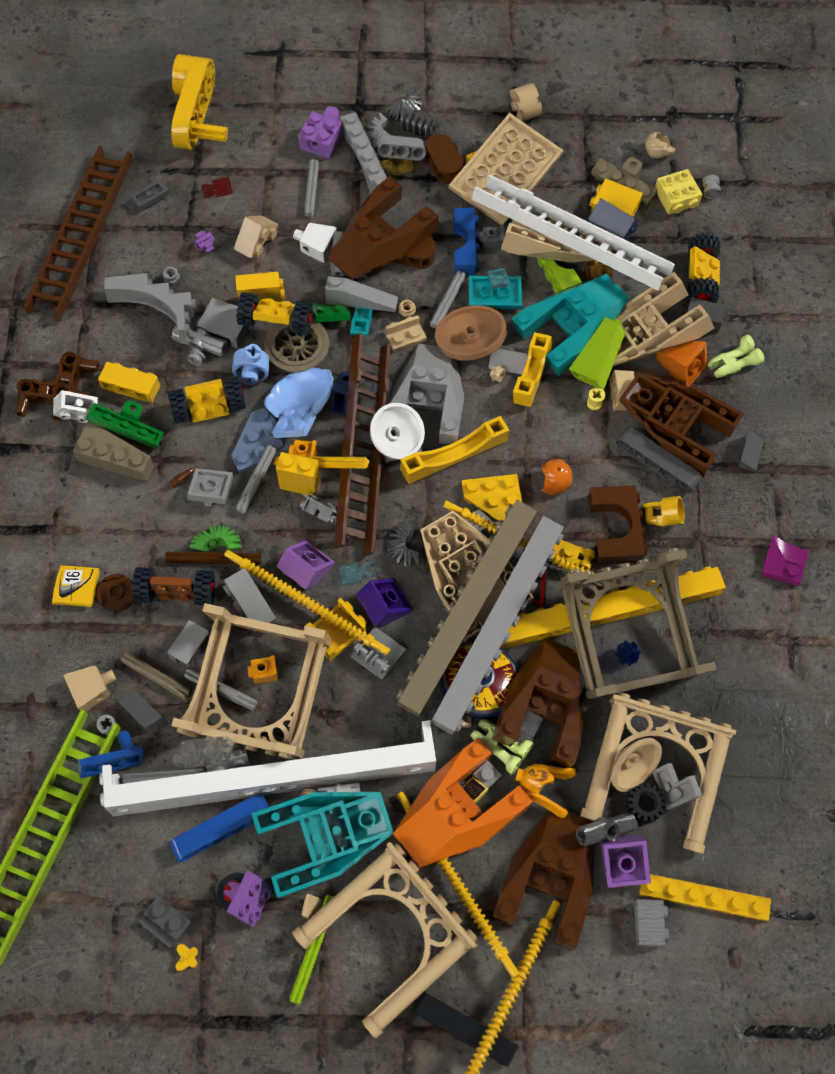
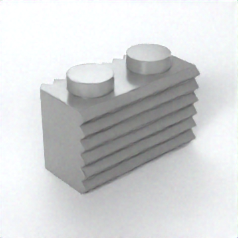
[634,899,669,947]

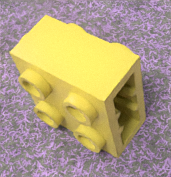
[655,169,702,215]

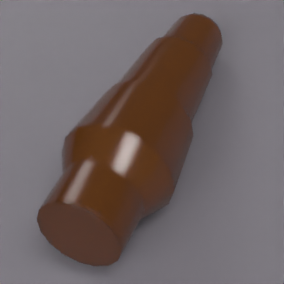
[169,468,194,488]

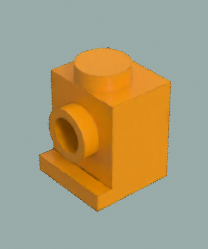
[289,440,318,457]
[247,655,278,684]

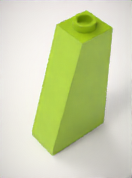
[569,317,626,389]

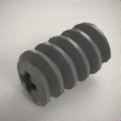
[400,108,438,138]

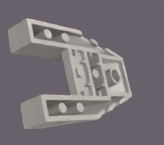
[388,344,464,445]

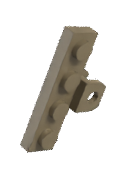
[591,157,657,206]

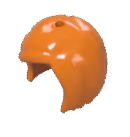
[541,459,573,496]

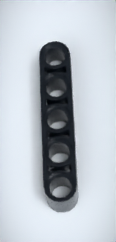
[411,992,519,1068]

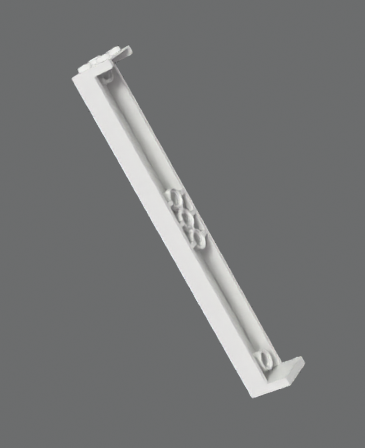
[99,720,436,816]

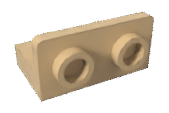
[385,315,427,353]

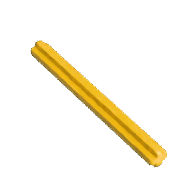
[273,456,369,468]

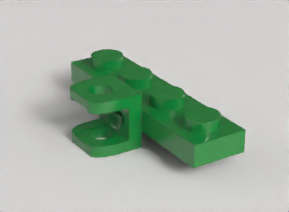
[86,400,164,449]

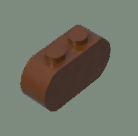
[425,134,465,184]
[391,236,436,269]

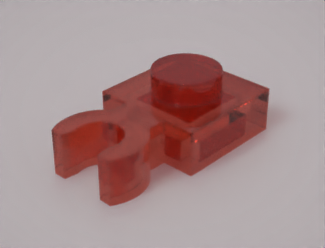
[201,177,233,198]

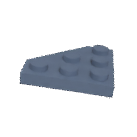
[231,407,289,474]

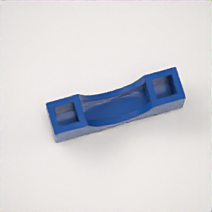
[454,208,479,275]

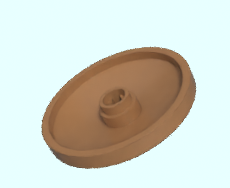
[435,305,507,360]

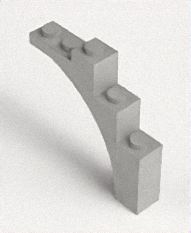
[104,273,197,344]

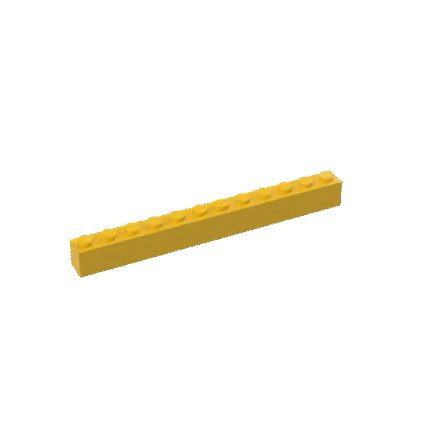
[499,566,726,649]

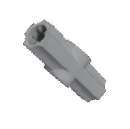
[171,326,227,356]

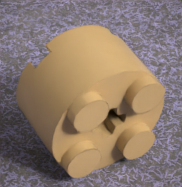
[510,83,542,122]

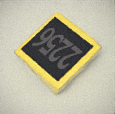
[462,777,488,804]

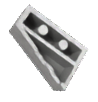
[223,568,276,632]

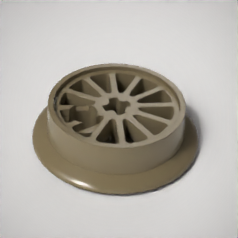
[264,319,329,373]

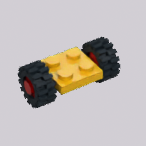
[686,233,720,303]
[236,292,313,335]
[168,376,246,424]

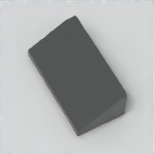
[738,430,764,472]
[118,691,162,732]

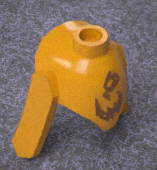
[516,764,576,818]

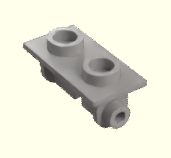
[300,493,337,524]
[206,748,250,772]

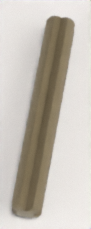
[121,652,191,700]

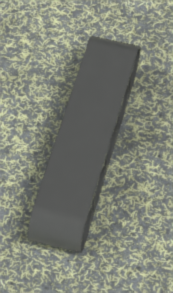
[616,427,702,493]

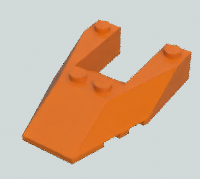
[393,737,533,868]

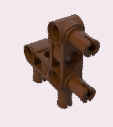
[15,351,100,421]

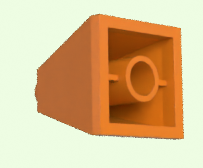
[656,341,707,387]

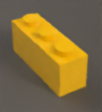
[98,362,160,404]

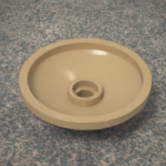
[611,738,662,792]

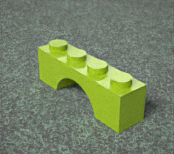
[537,258,582,294]

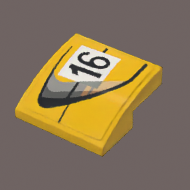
[52,565,100,607]

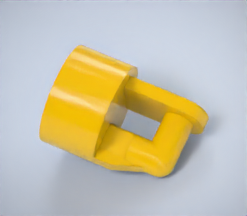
[642,496,685,527]

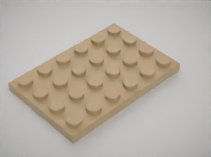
[449,113,563,225]

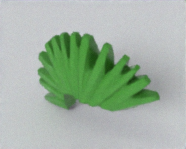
[189,525,242,551]

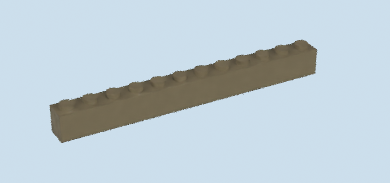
[396,500,537,717]

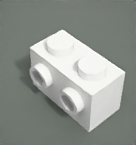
[53,390,98,423]

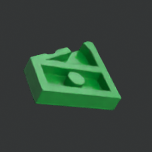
[312,302,351,322]

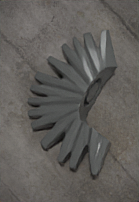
[384,87,422,120]
[387,519,420,566]

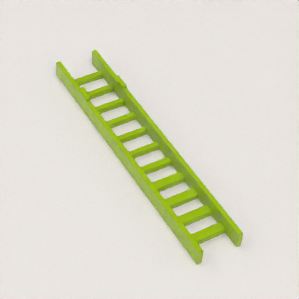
[0,709,121,966]

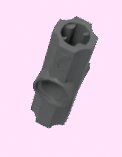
[576,813,638,846]

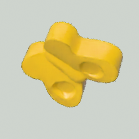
[176,944,198,971]

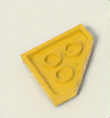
[461,474,522,522]

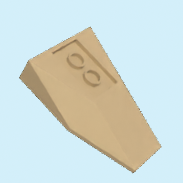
[420,511,534,642]

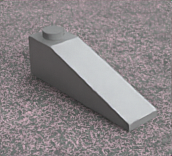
[325,276,398,312]

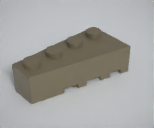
[73,421,154,482]

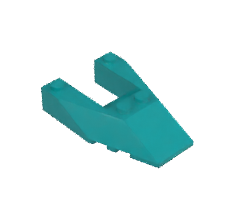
[512,274,630,376]
[250,792,393,898]

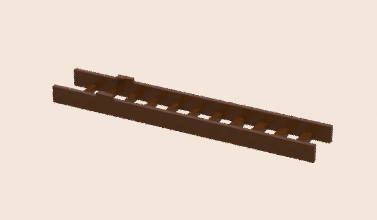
[23,145,133,322]
[334,333,391,556]

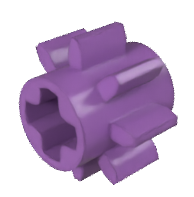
[194,231,215,253]

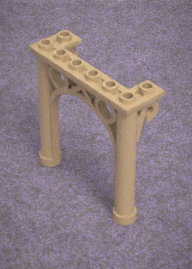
[580,692,736,854]
[292,842,479,1038]

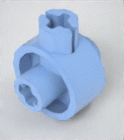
[232,344,270,385]

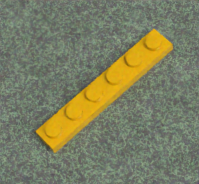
[639,874,771,922]

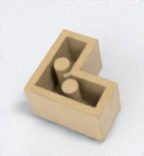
[234,215,278,258]

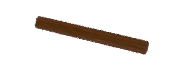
[165,551,261,564]

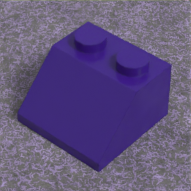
[356,578,413,627]

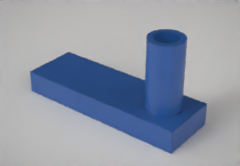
[78,731,143,779]

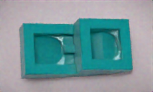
[350,307,373,337]

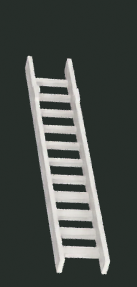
[472,175,675,290]

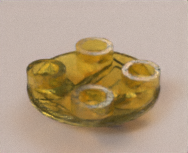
[380,157,413,175]

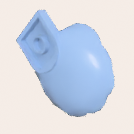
[264,367,333,438]

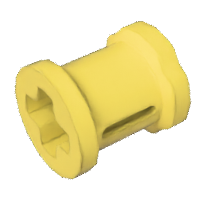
[587,387,605,410]

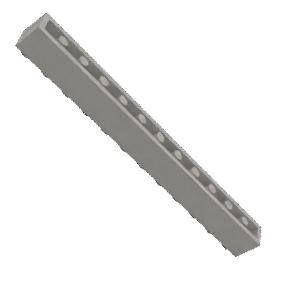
[430,516,564,735]

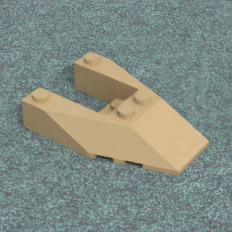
[501,203,612,262]
[613,272,714,366]

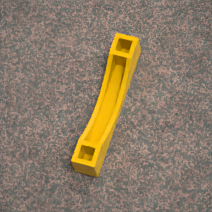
[400,416,509,484]

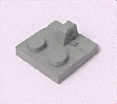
[187,468,233,507]

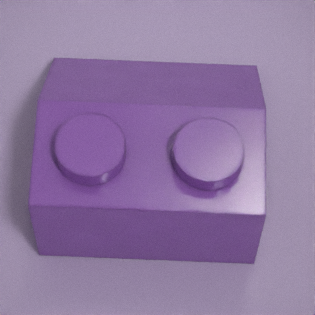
[277,540,335,589]
[600,835,651,888]

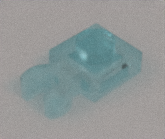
[339,562,374,587]

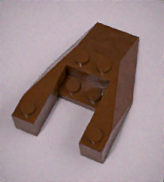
[327,176,439,279]
[619,372,744,478]
[491,638,584,768]
[491,811,593,951]

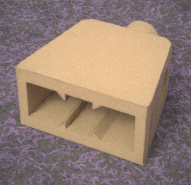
[63,666,117,712]

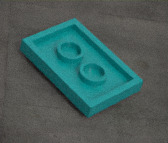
[469,276,522,310]

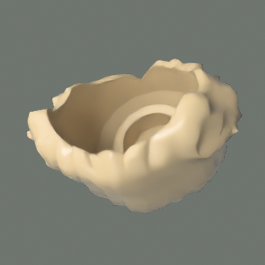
[645,132,675,159]

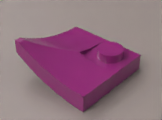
[761,535,809,586]

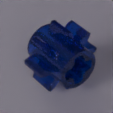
[615,640,641,666]

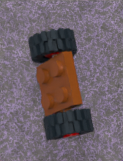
[132,567,216,606]

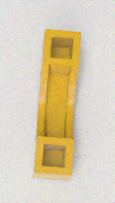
[513,332,552,407]

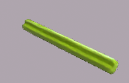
[289,895,333,1004]

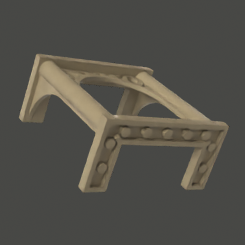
[556,548,717,700]

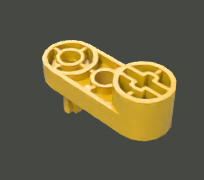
[172,54,228,151]

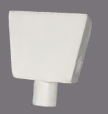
[293,223,336,263]

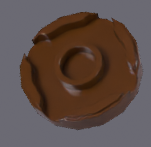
[96,574,134,612]

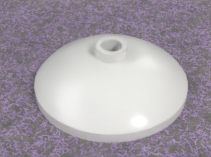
[370,403,425,459]

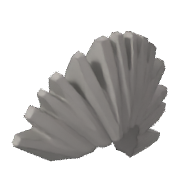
[367,113,392,149]

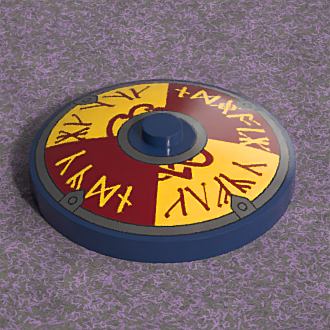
[439,641,518,719]

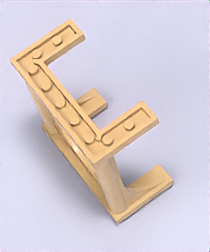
[171,603,332,760]

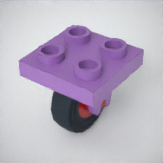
[216,871,273,927]

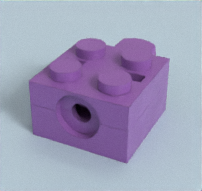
[298,106,343,159]

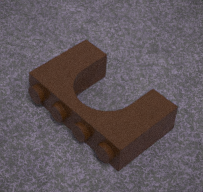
[588,485,647,565]

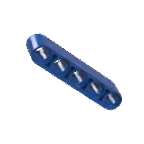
[169,793,269,863]

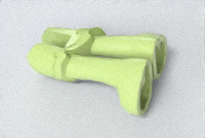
[707,334,765,378]
[470,719,533,774]

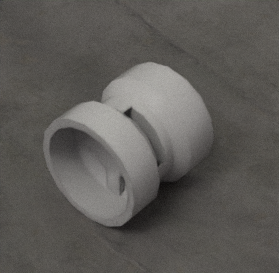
[702,175,721,199]

